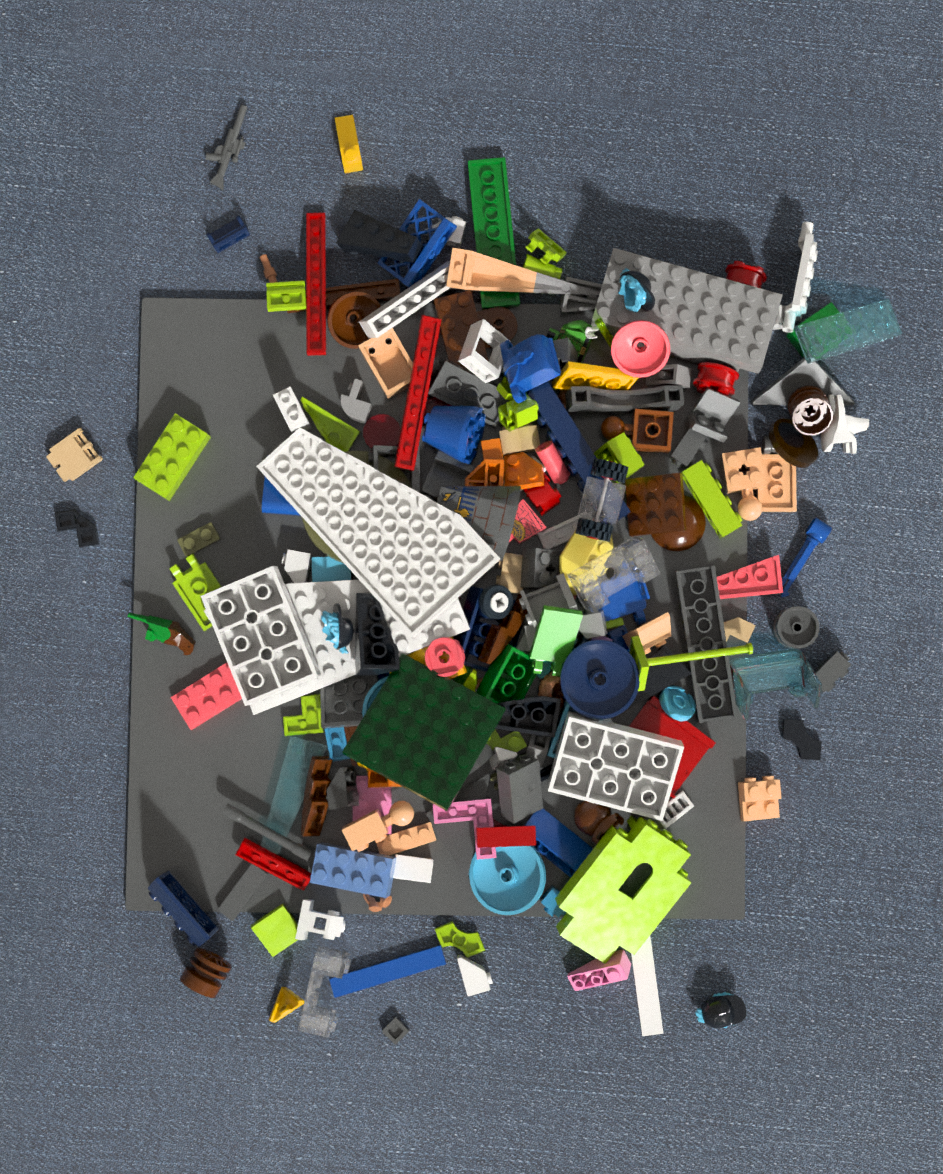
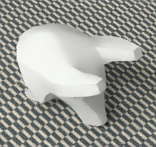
[821,394,869,454]

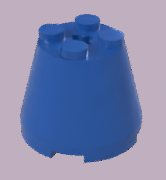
[422,406,486,464]

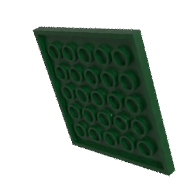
[342,653,506,811]

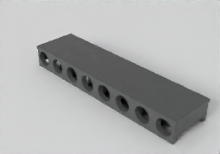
[675,565,738,723]

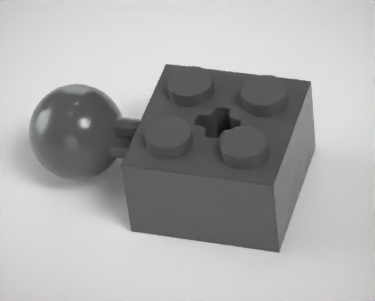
[521,548,562,589]

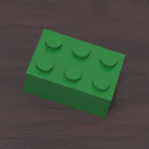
[476,644,537,703]

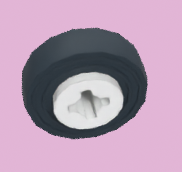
[479,584,513,620]

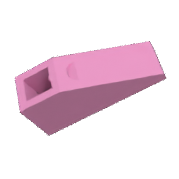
[567,949,631,991]

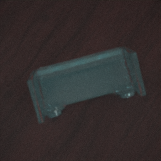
[730,649,822,720]

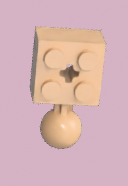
[721,447,767,521]
[342,801,414,852]

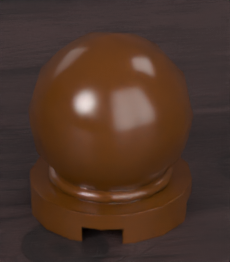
[574,800,624,845]

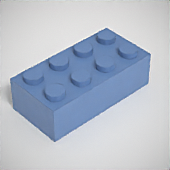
[310,842,397,898]

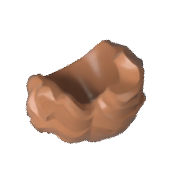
[538,672,564,708]

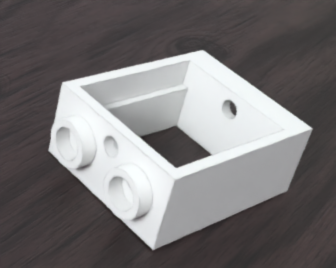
[458,319,511,383]
[273,387,312,433]

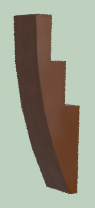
[478,594,528,664]
[301,756,332,836]

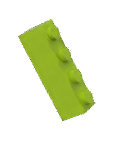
[681,460,742,539]

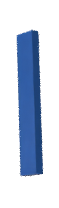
[329,945,446,998]

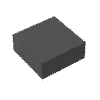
[382,1016,409,1045]

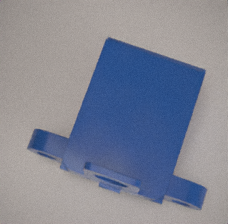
[500,334,561,404]
[585,558,650,625]

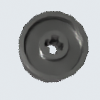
[772,606,820,649]

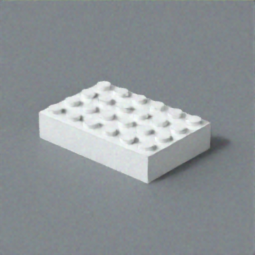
[201,566,321,706]
[547,711,684,821]

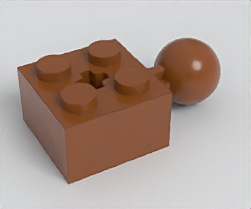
[601,409,674,453]

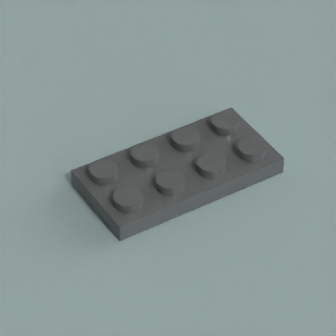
[428,359,509,427]

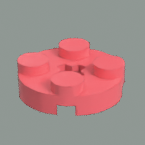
[425,637,465,677]

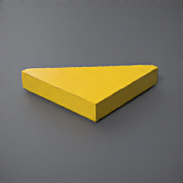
[269,987,305,1022]

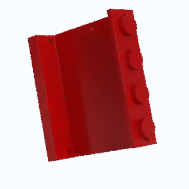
[628,696,716,799]

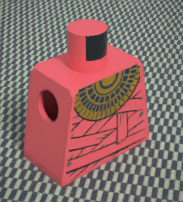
[509,499,547,544]

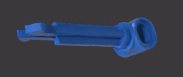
[780,517,832,597]

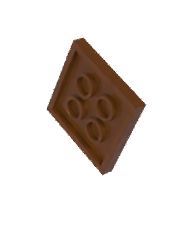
[625,473,687,537]

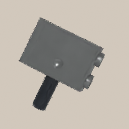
[496,754,553,823]

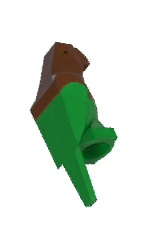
[127,613,196,655]

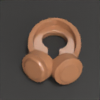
[363,894,392,912]

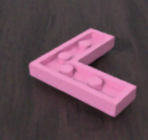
[433,799,497,860]

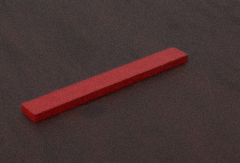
[306,213,326,356]
[394,315,441,471]

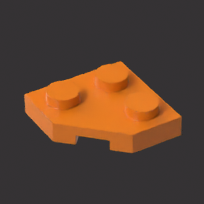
[504,452,544,489]

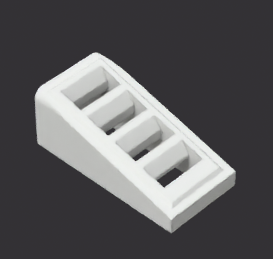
[652,790,694,830]

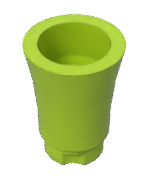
[522,254,562,279]

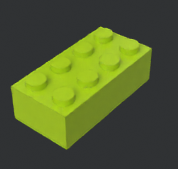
[133,413,211,501]

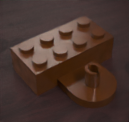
[434,290,518,370]

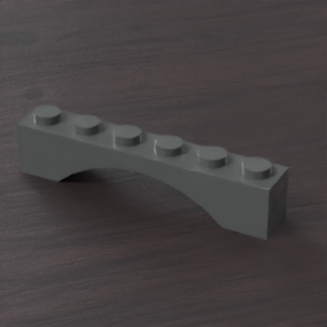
[565,386,684,412]

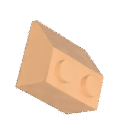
[622,612,671,655]

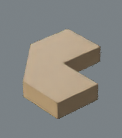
[723,617,756,643]

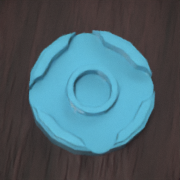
[659,685,696,721]

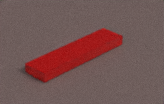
[235,837,312,891]

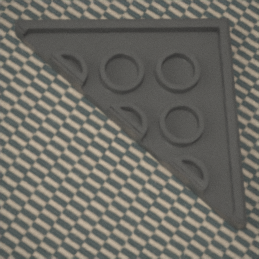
[751,354,855,406]
[426,773,490,878]

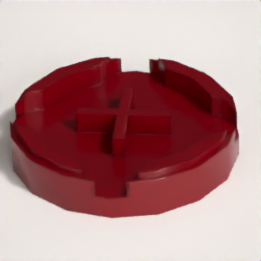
[363,414,401,449]

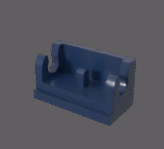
[206,215,250,254]

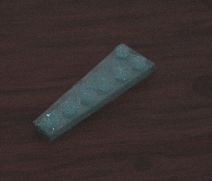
[261,736,328,854]

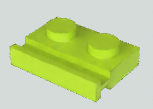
[266,281,306,312]

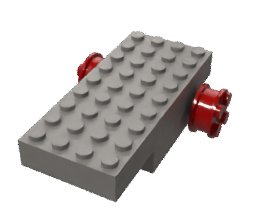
[591,248,782,396]

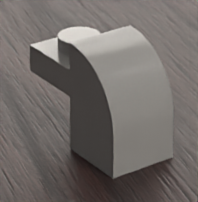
[341,379,372,424]

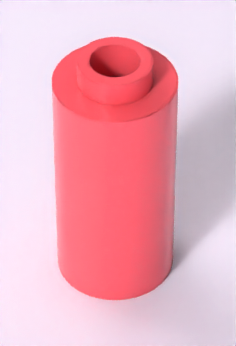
[535,441,570,484]

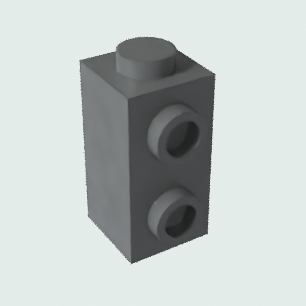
[669,427,708,469]
[807,651,851,692]

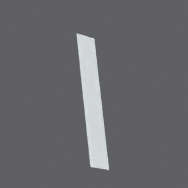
[631,936,663,1036]

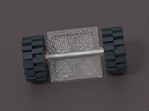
[575,458,629,542]

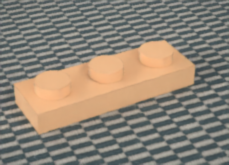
[376,822,437,855]

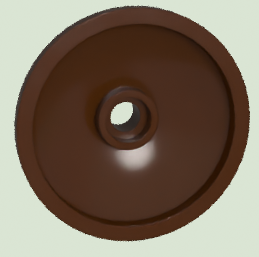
[327,291,381,349]
[651,495,706,552]

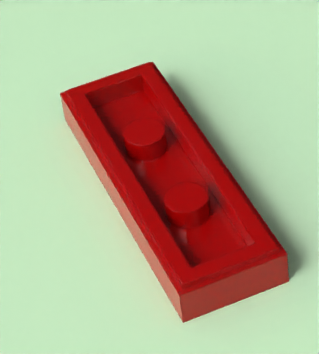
[476,826,536,848]

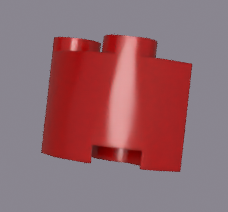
[522,472,562,516]

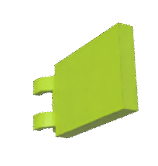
[170,554,222,631]

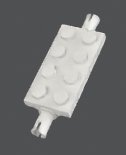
[782,222,818,333]

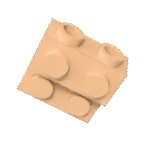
[738,776,781,821]

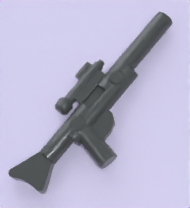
[206,105,247,191]

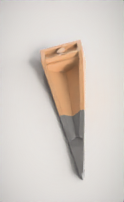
[446,248,600,295]

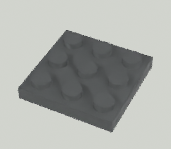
[320,675,379,729]

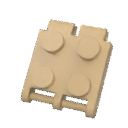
[46,428,103,482]

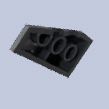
[355,593,400,675]
[495,696,561,737]

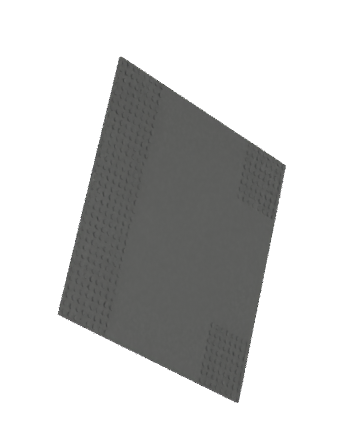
[125,298,748,920]

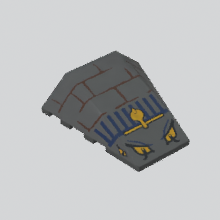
[437,486,521,561]

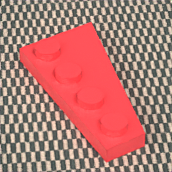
[717,555,783,599]

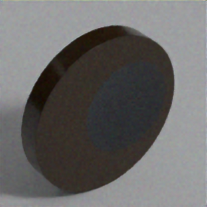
[769,418,818,468]

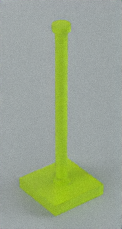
[629,636,753,691]

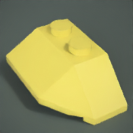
[559,530,613,595]

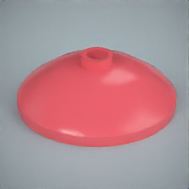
[611,320,670,378]

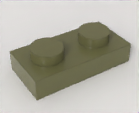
[177,522,221,557]

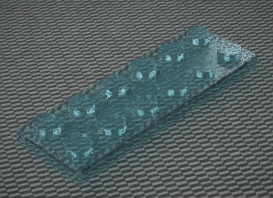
[794,299,902,364]

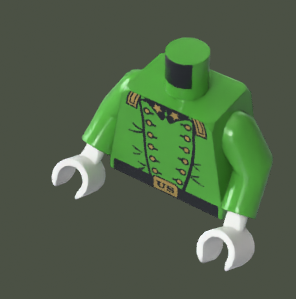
[546,320,599,363]

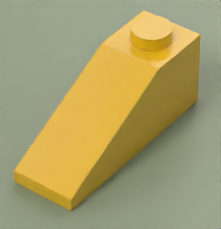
[335,115,363,173]

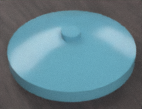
[469,846,546,915]

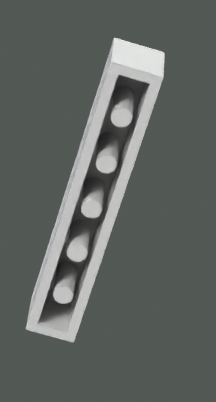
[359,261,450,338]

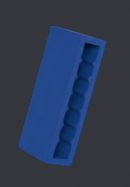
[523,809,593,877]

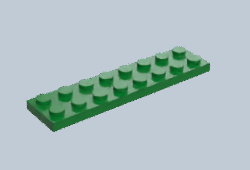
[468,157,520,310]

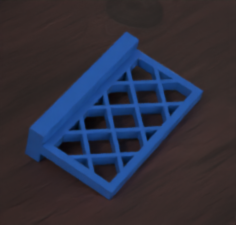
[377,199,457,287]

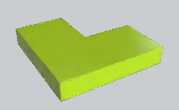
[283,694,324,736]

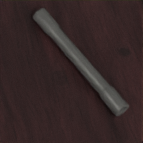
[222,804,313,861]

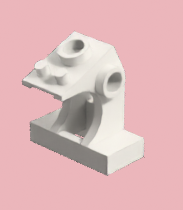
[295,899,345,940]

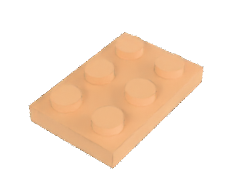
[757,454,797,512]

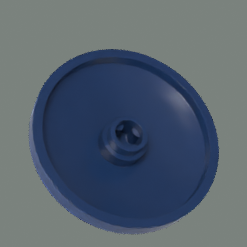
[560,640,640,719]

